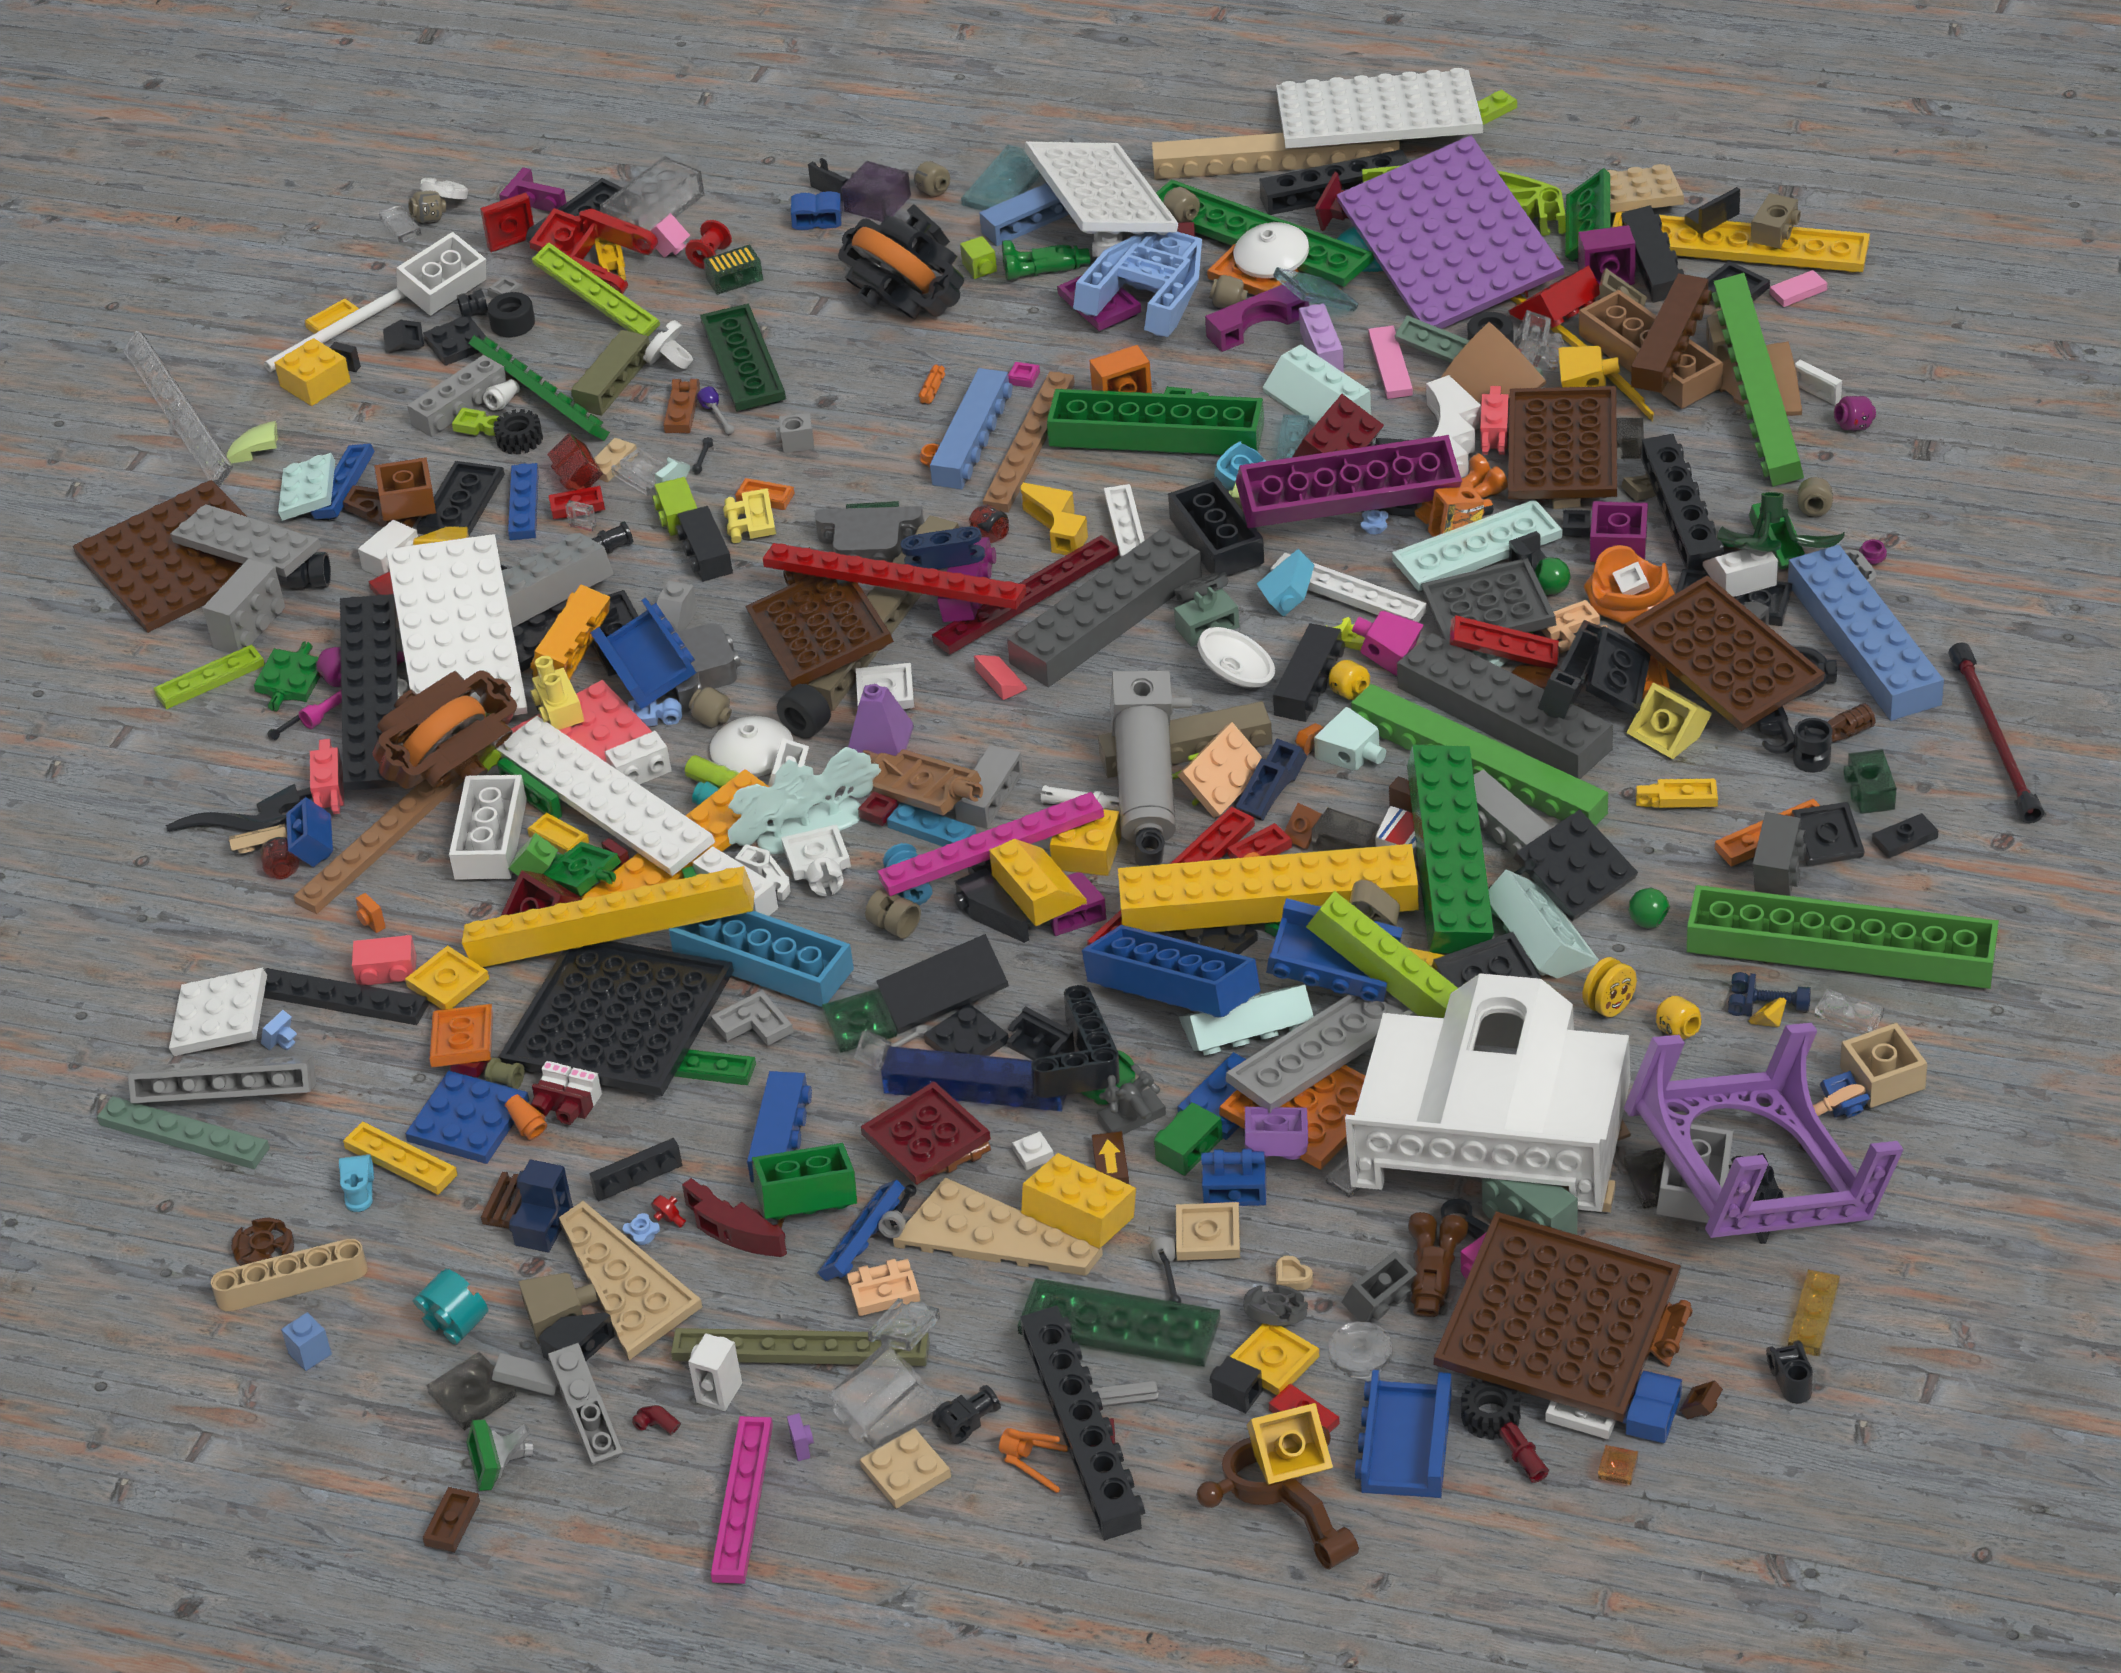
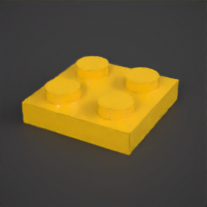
[405,945,489,1010]
[1230,1323,1320,1395]

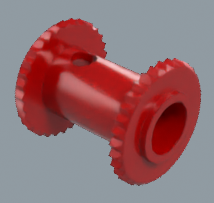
[685,220,732,269]

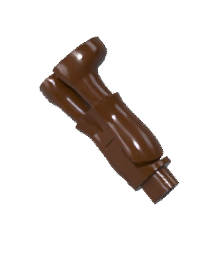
[1408,1212,1469,1317]

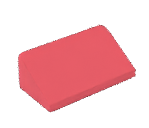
[974,655,1027,700]

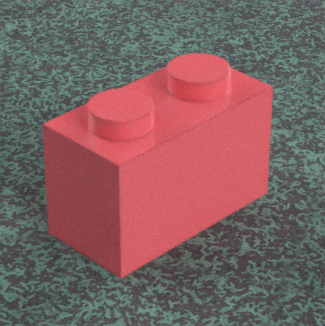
[352,935,416,985]

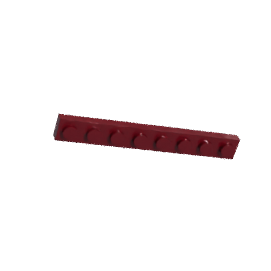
[932,535,1119,655]

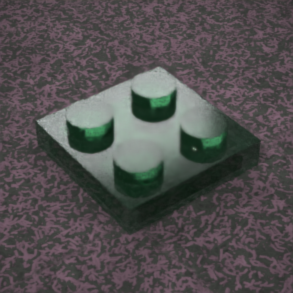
[822,988,897,1053]

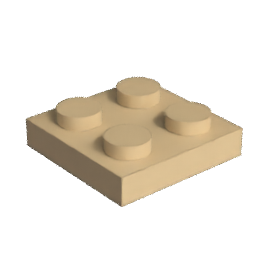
[1176,1202,1240,1261]
[860,1428,951,1509]

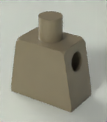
[518,1273,598,1345]

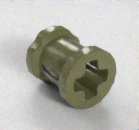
[485,1057,525,1089]

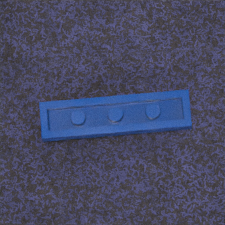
[311,443,375,519]
[508,463,539,540]
[817,1179,905,1281]

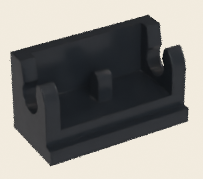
[808,158,863,203]
[1007,1007,1075,1061]

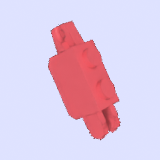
[1480,386,1509,455]
[310,739,344,814]

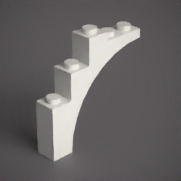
[1426,375,1481,478]

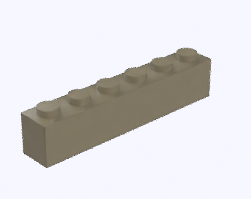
[1098,701,1272,778]

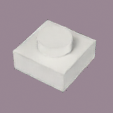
[1613,562,1650,595]
[1012,1131,1054,1171]

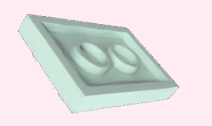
[278,453,335,521]

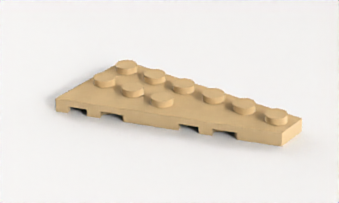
[893,1178,1103,1276]
[559,1201,702,1360]

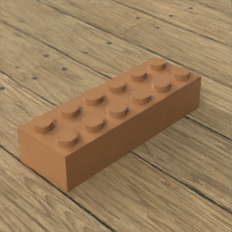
[1579,290,1723,409]

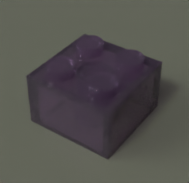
[841,161,911,222]

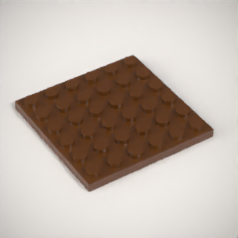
[73,479,247,633]
[1433,1211,1681,1422]

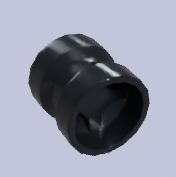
[457,289,488,317]

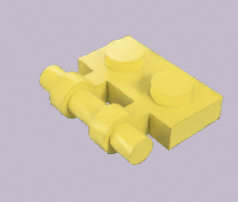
[723,488,776,543]

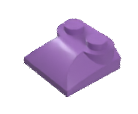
[1245,1107,1308,1160]

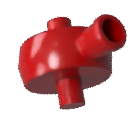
[651,1195,686,1228]

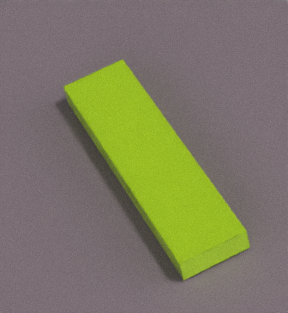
[154,645,265,710]

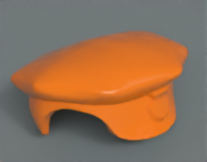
[1584,545,1675,624]

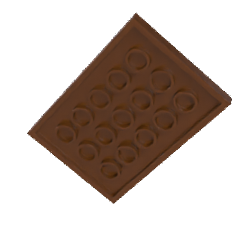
[1508,386,1617,500]
[745,575,894,687]
[1624,576,1825,731]

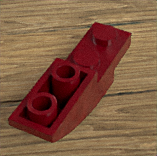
[682,1178,787,1257]

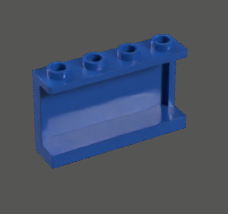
[590,597,697,709]
[1266,898,1403,1002]
[1355,1370,1452,1498]

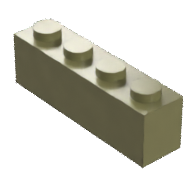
[571,330,650,416]

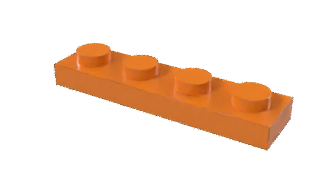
[1715,798,1821,867]

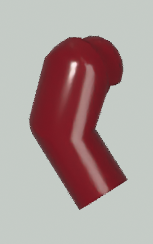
[632,1405,681,1435]

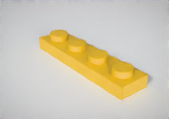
[343,1121,458,1195]

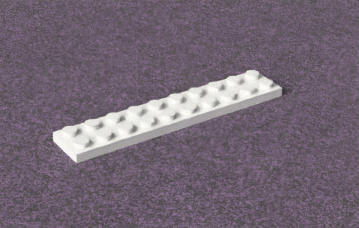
[496,716,715,876]

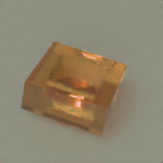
[1598,1445,1638,1485]

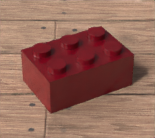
[1292,394,1384,457]

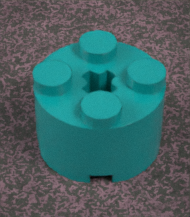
[412,1269,489,1345]

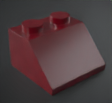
[501,870,582,916]

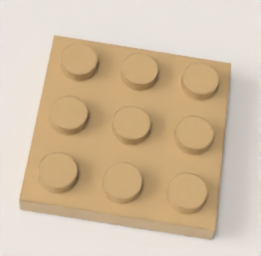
[1607,164,1684,213]

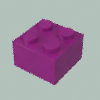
[1578,225,1635,285]
[1590,501,1648,562]

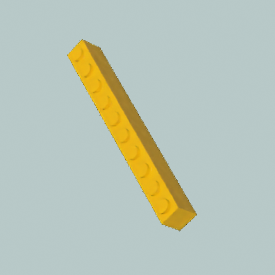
[462,866,755,967]

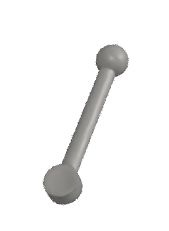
[874,1025,928,1060]

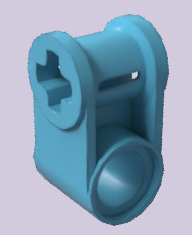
[339,1154,374,1212]

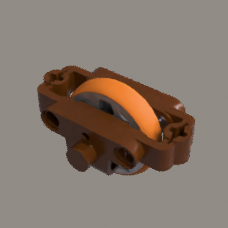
[372,670,517,789]

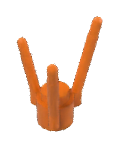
[999,1428,1068,1493]

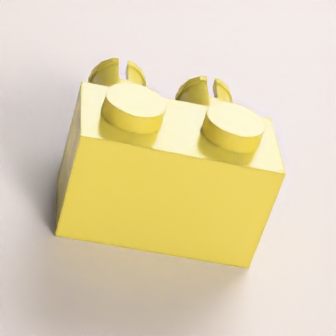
[530,656,584,730]

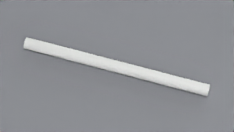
[264,288,407,373]

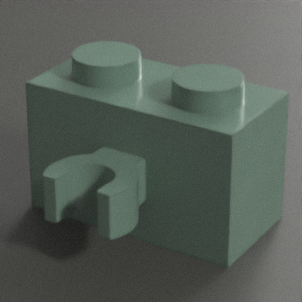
[1174,587,1239,647]

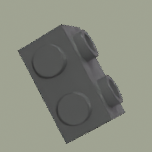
[1341,1251,1417,1325]

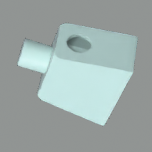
[1314,707,1386,771]

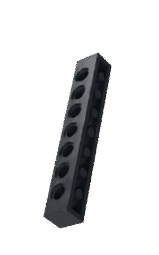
[1020,1305,1145,1541]

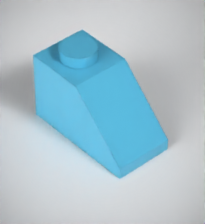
[1257,549,1315,617]

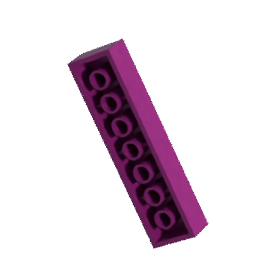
[1235,435,1462,528]

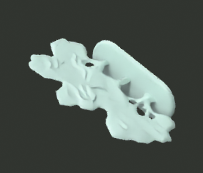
[728,747,881,854]

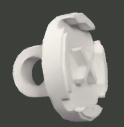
[643,320,693,369]

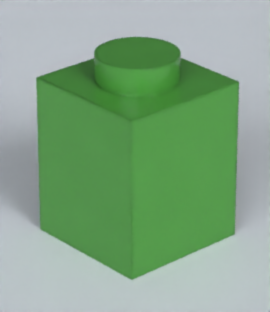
[508,833,558,876]

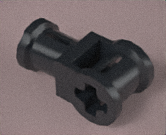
[932,1385,1001,1444]

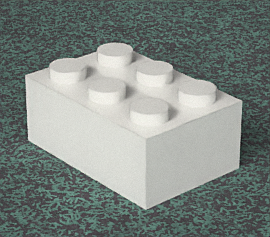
[396,232,486,316]

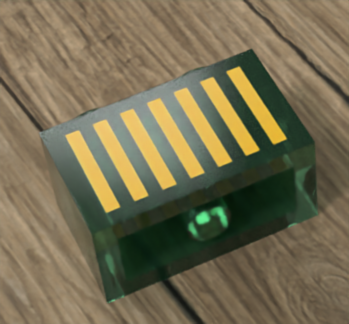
[703,244,763,295]

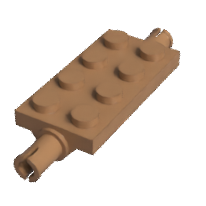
[863,749,983,816]

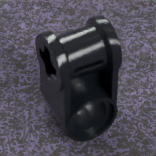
[1766,1340,1813,1404]

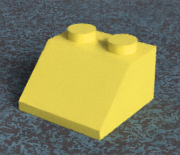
[1626,683,1712,759]

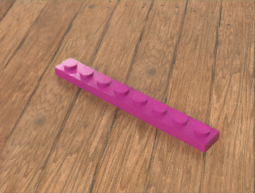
[878,792,1104,896]

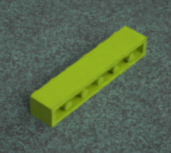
[1306,891,1458,1018]

